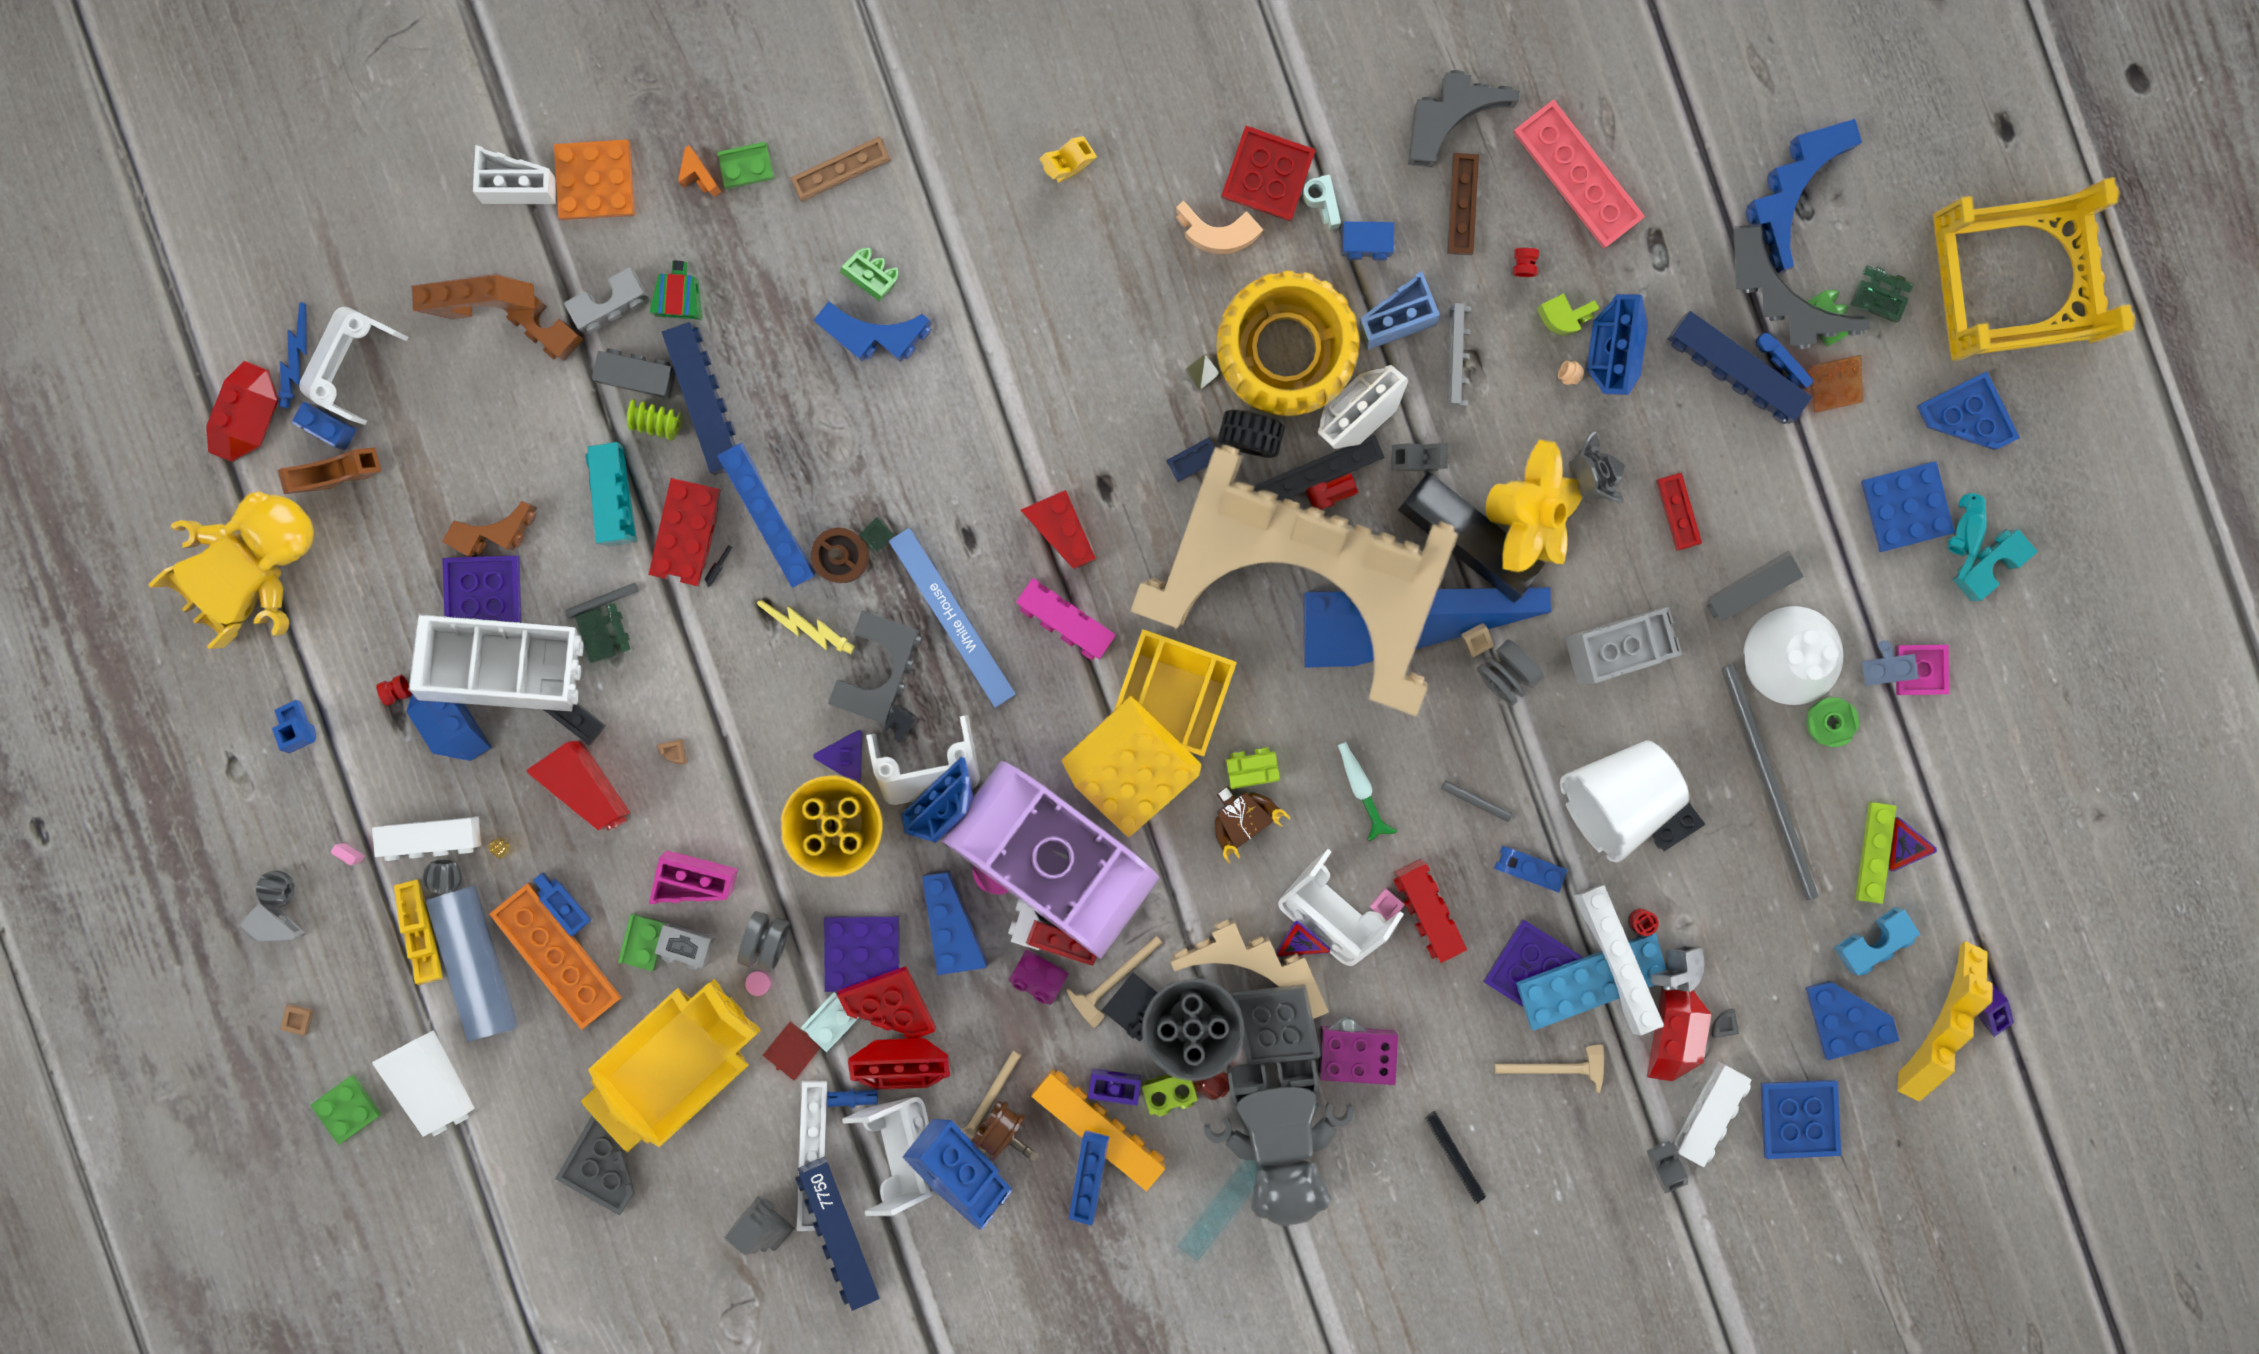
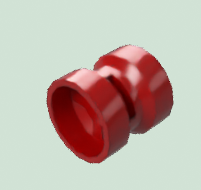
[1513,248,1539,277]
[376,674,412,706]
[1628,909,1659,936]

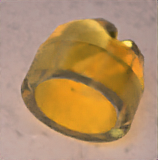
[487,838,510,860]

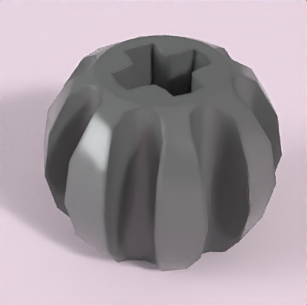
[423,860,462,893]
[256,871,295,907]

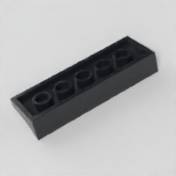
[1398,471,1545,603]

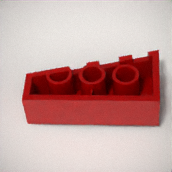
[1393,859,1467,963]

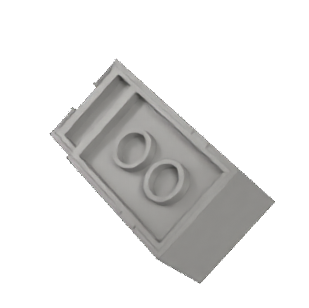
[1564,607,1682,684]

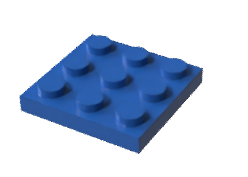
[1861,461,1955,552]
[1760,1080,1841,1159]

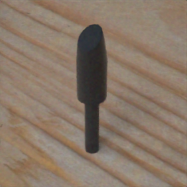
[704,545,733,588]

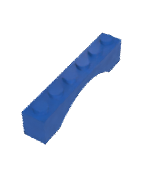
[717,442,816,588]

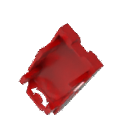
[648,478,721,586]

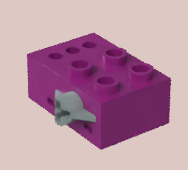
[1318,1016,1398,1085]

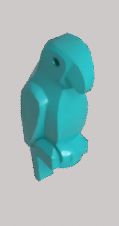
[1947,493,1987,583]

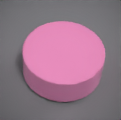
[745,970,771,996]

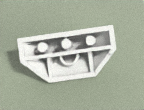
[1318,365,1408,449]

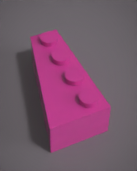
[1016,578,1116,661]

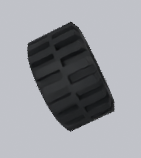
[1217,410,1285,458]

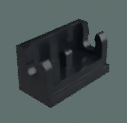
[885,705,920,743]

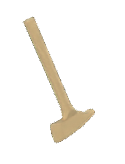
[1066,936,1163,1028]
[1494,1044,1604,1093]
[960,1050,1021,1154]

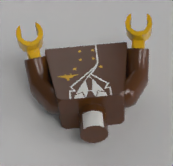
[1214,786,1290,863]

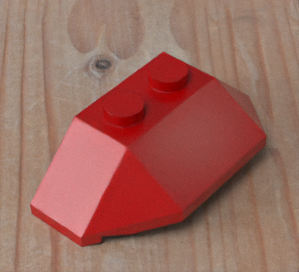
[206,361,279,462]
[1647,986,1711,1081]
[848,1038,950,1090]

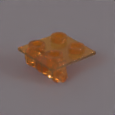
[1806,355,1863,413]

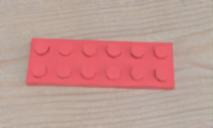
[1513,99,1645,249]

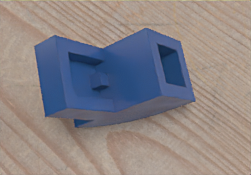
[272,699,316,753]

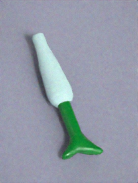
[1337,741,1397,841]

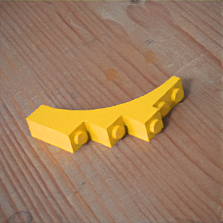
[1897,941,1992,1102]

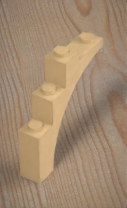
[1170,919,1329,1019]

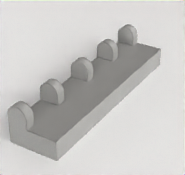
[1447,303,1471,407]

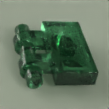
[1850,265,1913,323]
[575,603,631,663]

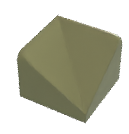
[1185,353,1220,390]

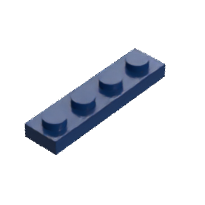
[1069,1130,1109,1226]

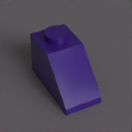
[1977,980,2014,1037]

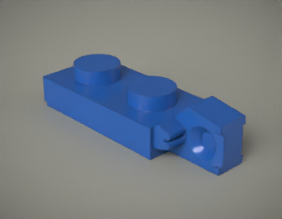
[533,873,592,937]

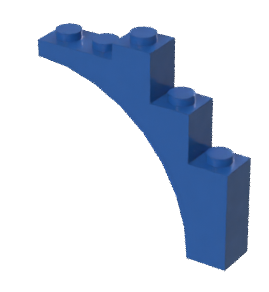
[1746,119,1862,274]

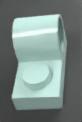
[1302,174,1341,230]

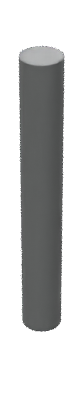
[566,582,639,619]
[1441,780,1512,822]

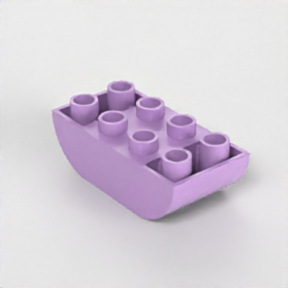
[941,761,1160,960]

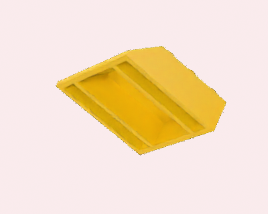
[1114,629,1237,757]
[1061,696,1202,838]

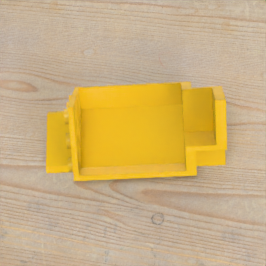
[581,979,761,1152]

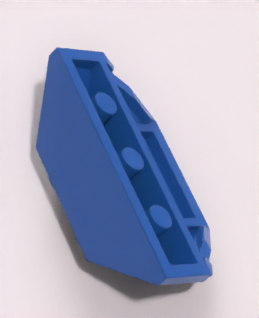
[1587,294,1648,395]
[406,693,492,761]
[901,757,973,843]

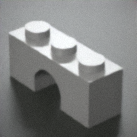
[564,267,649,333]

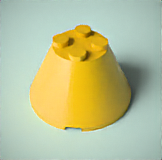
[781,776,882,877]

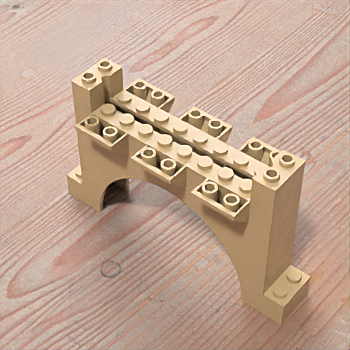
[1131,445,1458,717]

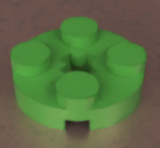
[1806,697,1859,747]

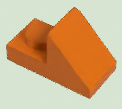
[678,145,722,197]

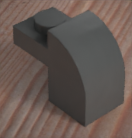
[1392,443,1448,472]
[1647,1141,1688,1194]

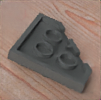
[555,1116,634,1216]

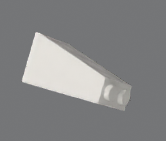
[372,1030,475,1137]

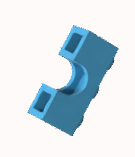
[1833,907,1921,975]

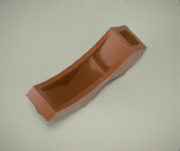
[277,447,381,494]
[442,501,537,557]

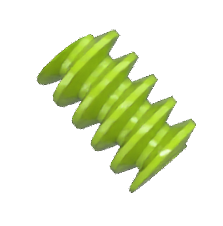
[627,399,683,441]

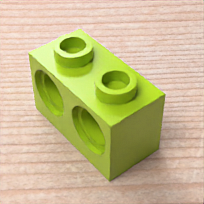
[1142,1074,1198,1116]

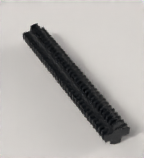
[1425,1111,1486,1204]

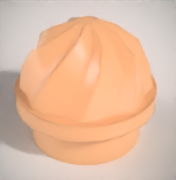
[1558,360,1584,385]

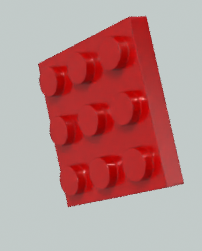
[1221,125,1316,222]

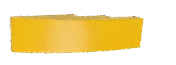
[394,879,443,985]

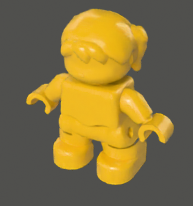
[148,491,314,649]

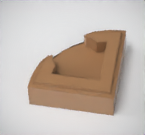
[657,739,687,764]

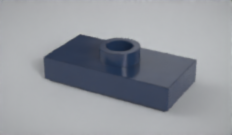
[1166,437,1216,483]

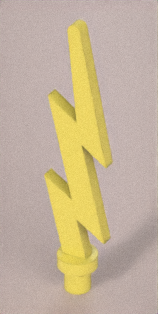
[757,600,855,654]

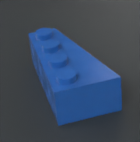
[922,870,989,975]

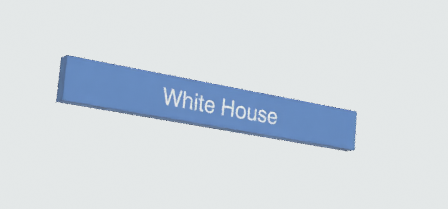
[889,528,1016,708]

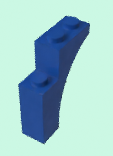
[814,301,932,362]

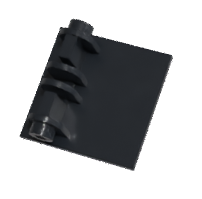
[1651,802,1706,852]
[1102,972,1158,1042]

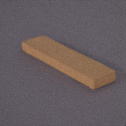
[790,136,891,202]

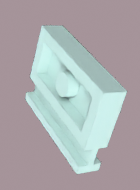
[801,992,859,1052]

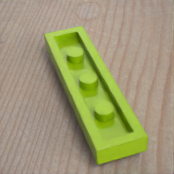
[1855,802,1897,904]

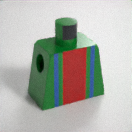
[650,260,702,320]

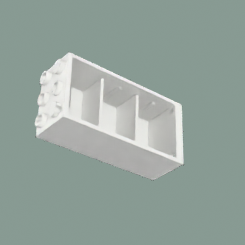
[409,615,584,711]

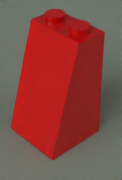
[526,740,631,831]

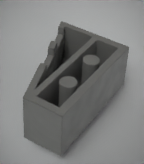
[724,1196,795,1255]

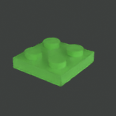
[310,1074,382,1145]

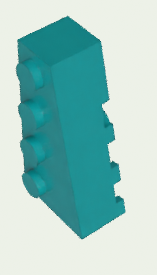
[585,442,637,546]

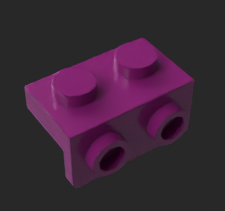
[1008,949,1069,1005]

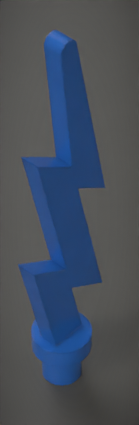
[278,302,307,409]

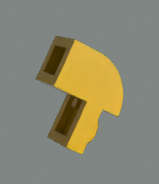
[1039,136,1097,183]

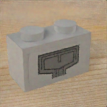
[655,922,716,970]

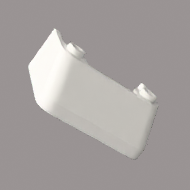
[299,307,408,425]
[866,715,980,805]
[1278,849,1404,966]
[842,1097,937,1216]

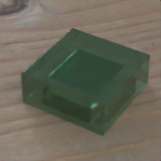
[859,517,895,552]

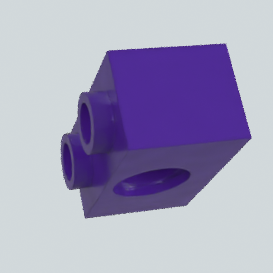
[1088,1068,1141,1106]

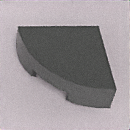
[1712,1008,1739,1038]

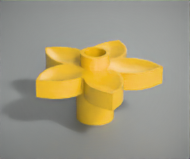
[1486,440,1582,572]

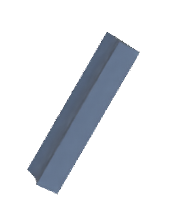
[425,885,518,1042]

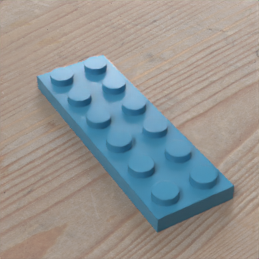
[1516,933,1667,1031]

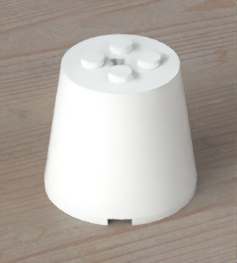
[1560,741,1689,862]

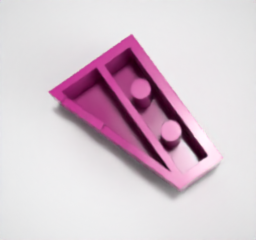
[649,850,738,904]

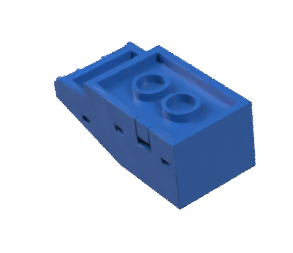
[902,1119,1012,1230]

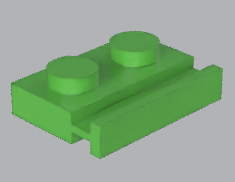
[717,142,774,189]
[618,914,667,971]

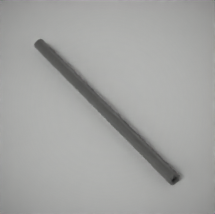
[1722,664,1819,900]

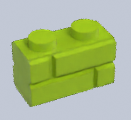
[1225,747,1280,789]

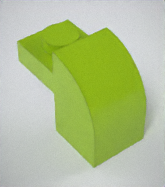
[1537,293,1599,336]

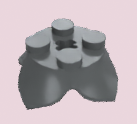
[1569,431,1625,503]

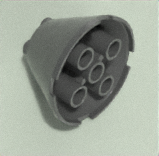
[1142,978,1244,1081]

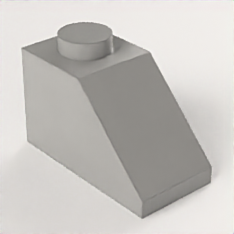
[239,902,305,942]

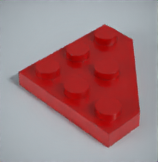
[837,966,936,1039]

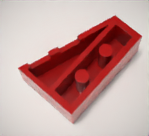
[1021,490,1096,570]

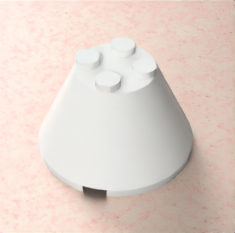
[1743,606,1844,705]

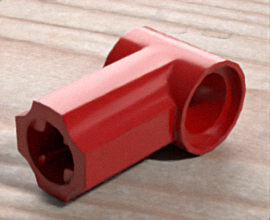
[1306,473,1359,510]

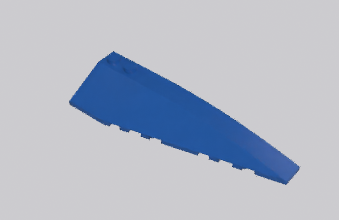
[1303,587,1551,667]

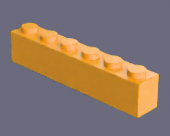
[1031,1069,1166,1192]

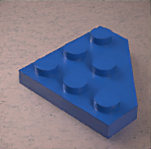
[1917,371,2020,450]
[1805,981,1900,1060]

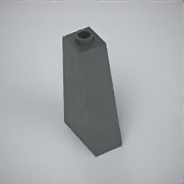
[1707,551,1804,621]

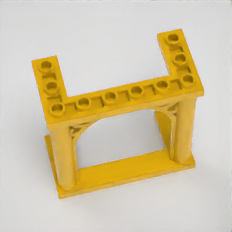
[1933,178,2135,361]

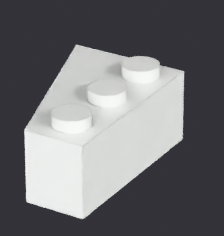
[473,145,557,204]

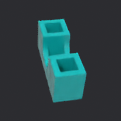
[1952,529,2038,602]

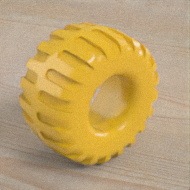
[1216,270,1359,416]

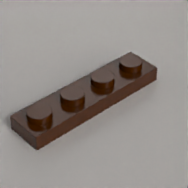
[1447,153,1479,255]

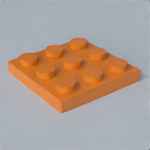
[554,139,635,220]

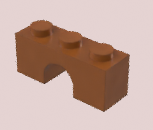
[504,295,584,361]

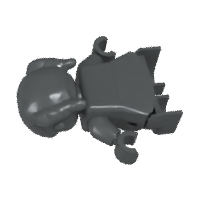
[1204,1059,1354,1226]

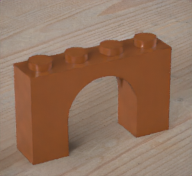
[412,274,535,319]

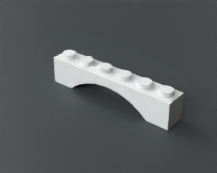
[1574,885,1664,1035]

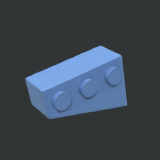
[1359,270,1440,350]

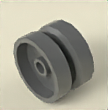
[737,911,789,974]

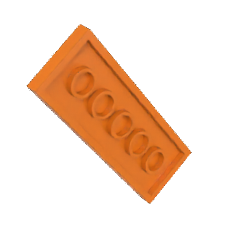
[489,882,622,1030]

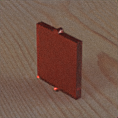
[763,1021,821,1080]

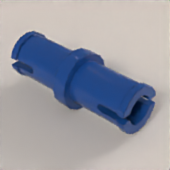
[827,1088,878,1108]

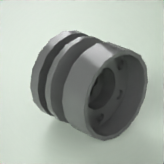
[1476,639,1544,706]

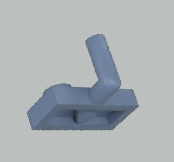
[1862,640,1919,686]

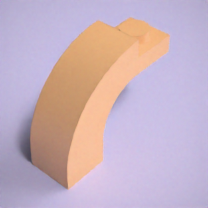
[1176,201,1263,254]

